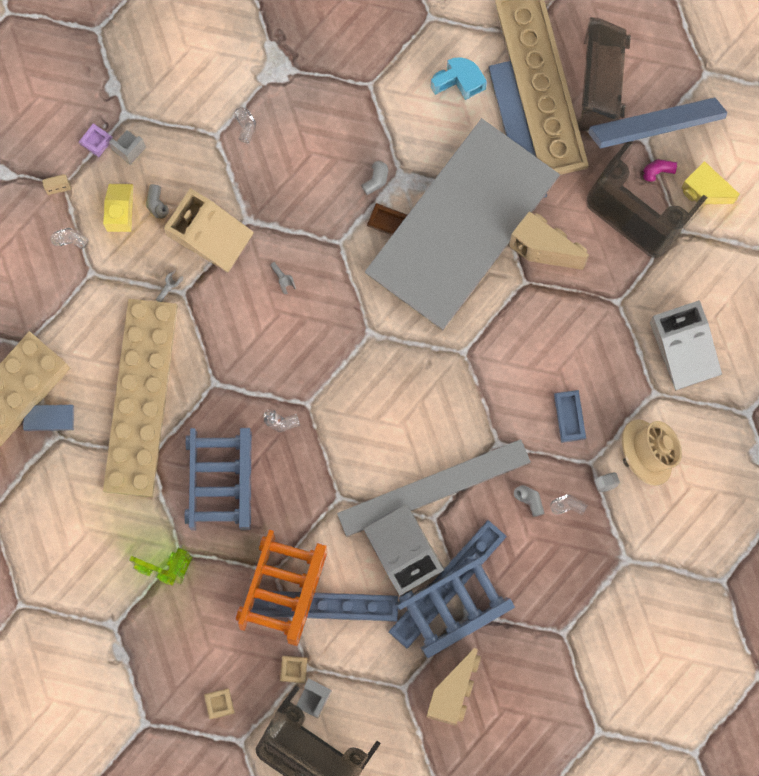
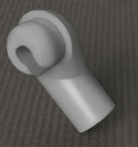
[361,161,389,195]

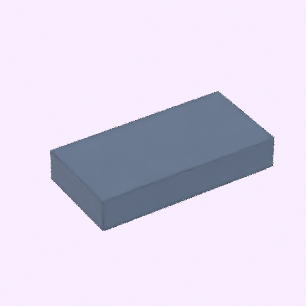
[554,390,586,443]
[23,405,74,431]

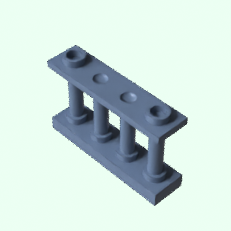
[185,428,252,531]
[396,552,515,658]

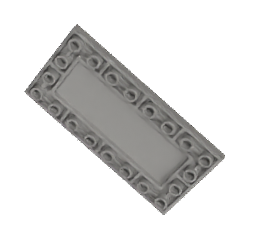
[365,118,560,330]

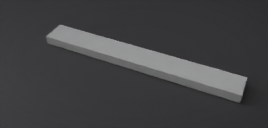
[337,439,531,537]

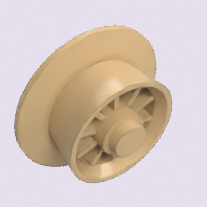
[622,419,682,486]

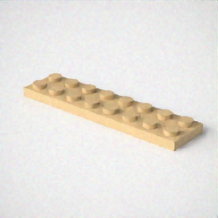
[494,0,589,175]
[103,299,178,497]

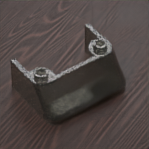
[578,17,631,131]
[586,141,708,258]
[256,686,381,776]

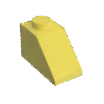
[681,161,740,204]
[103,184,133,232]

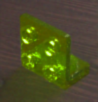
[129,547,193,586]

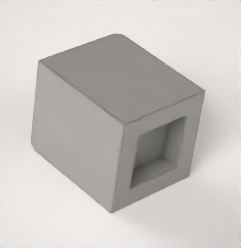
[109,130,146,165]
[296,678,332,718]

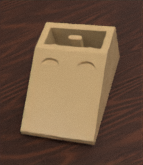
[164,188,254,273]
[509,211,589,270]
[426,648,481,726]

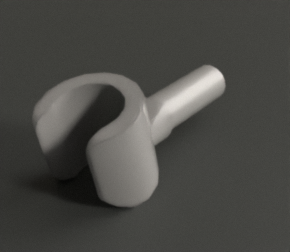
[270,262,296,294]
[156,270,183,302]

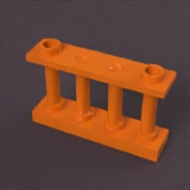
[236,529,328,646]

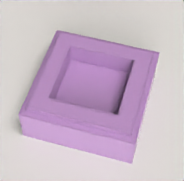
[79,123,113,158]

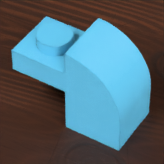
[430,57,487,100]

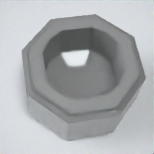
[594,472,620,492]

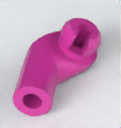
[643,159,677,182]

